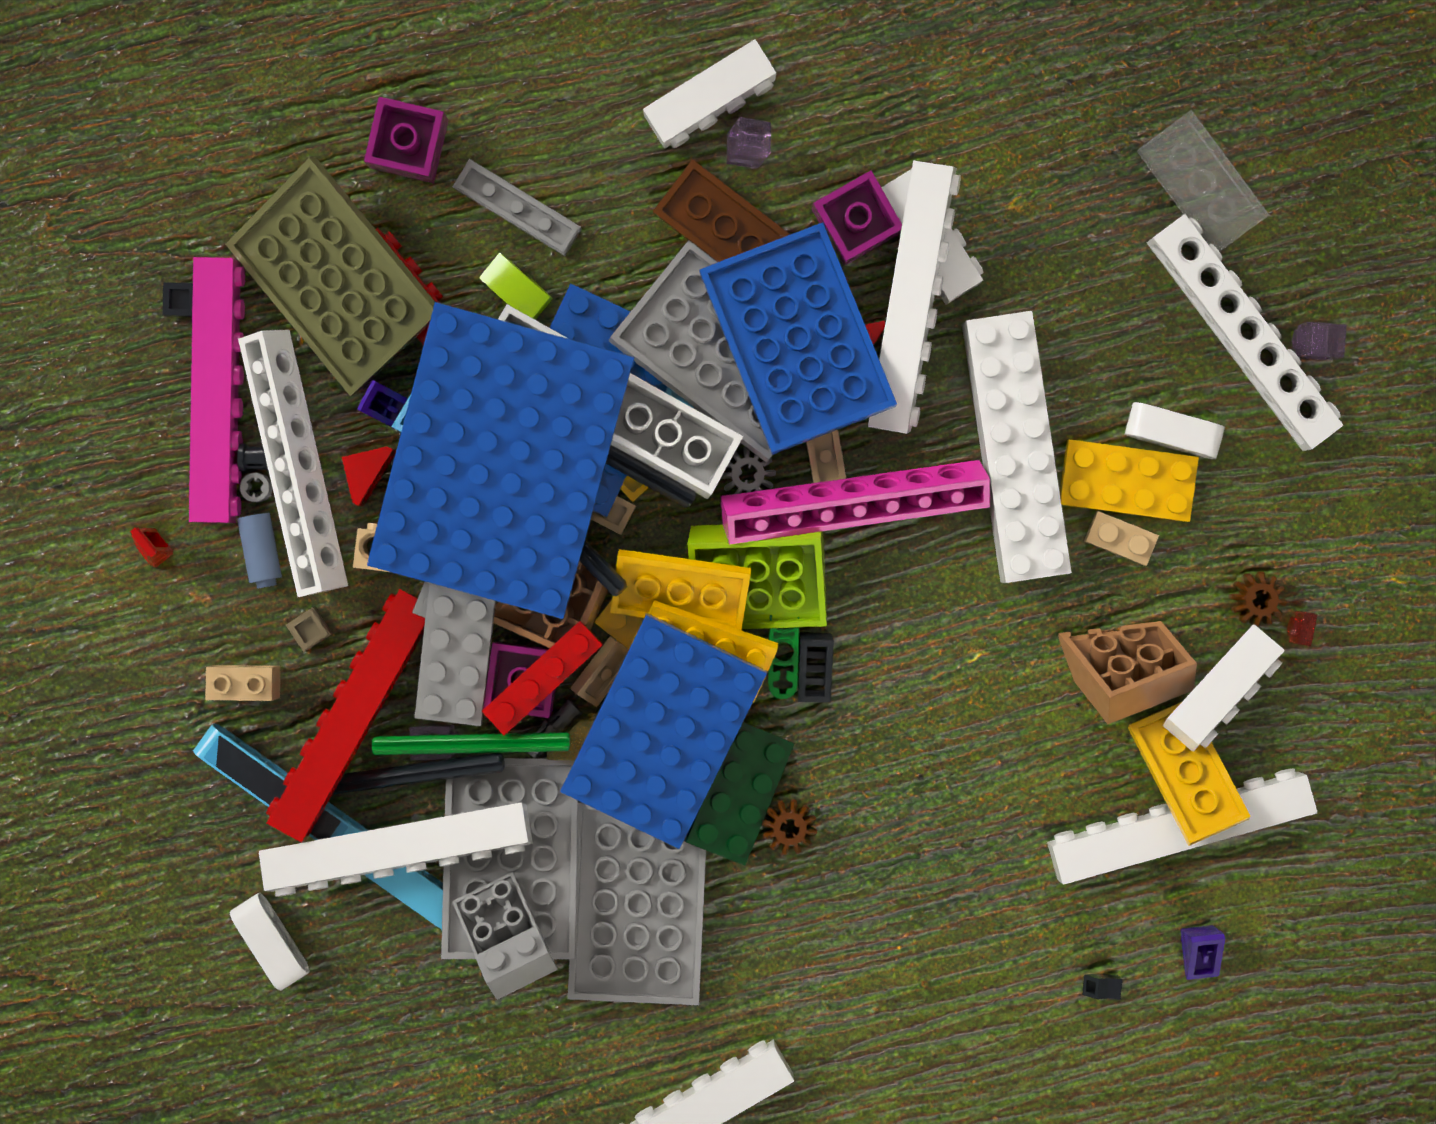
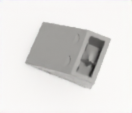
[452,872,558,1000]

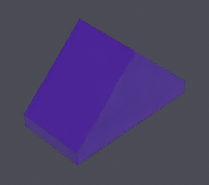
[357,380,408,427]
[1180,925,1225,980]

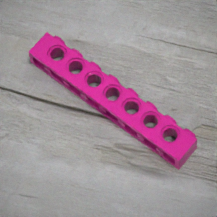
[721,460,990,545]

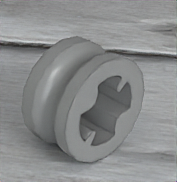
[240,473,273,502]

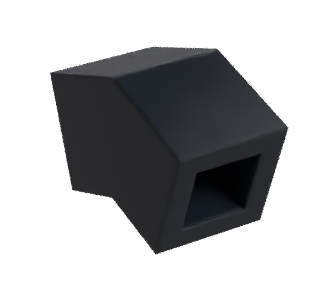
[1082,974,1122,1000]

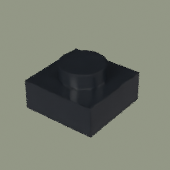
[162,282,193,317]

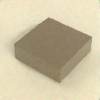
[286,607,333,652]

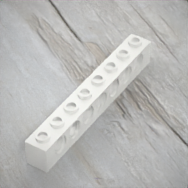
[1146,214,1344,451]
[238,330,348,597]

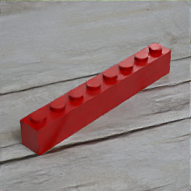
[266,589,425,843]

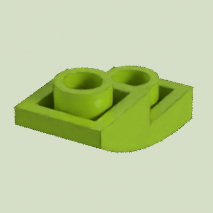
[479,252,553,320]

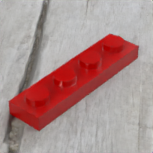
[482,620,603,735]

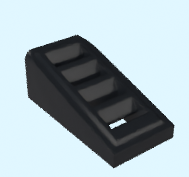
[798,632,834,703]

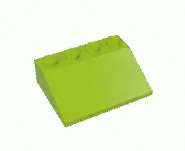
[687,524,827,629]

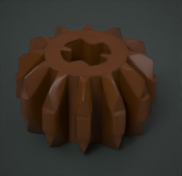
[1229,571,1287,627]
[762,799,817,855]

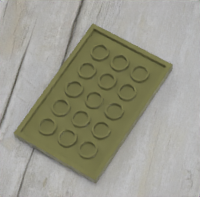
[225,157,435,396]

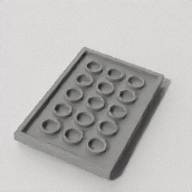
[609,240,772,463]
[441,758,578,959]
[568,801,706,1005]

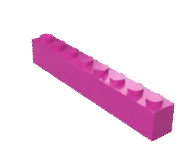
[189,257,245,523]

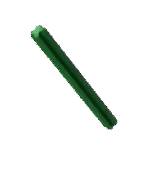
[372,732,571,755]

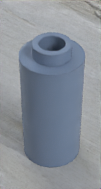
[237,513,282,589]

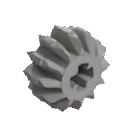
[720,447,776,494]

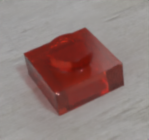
[1287,611,1318,647]

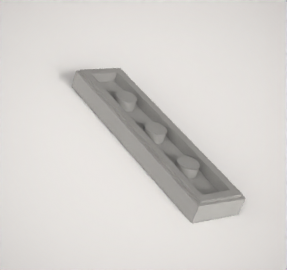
[452,159,582,256]

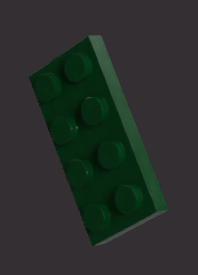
[684,722,795,866]

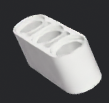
[1124,402,1225,459]
[230,893,310,991]

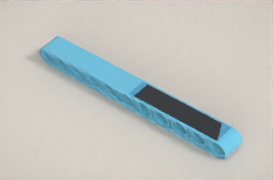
[193,723,443,930]

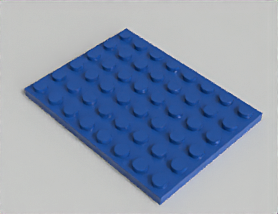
[367,302,635,619]

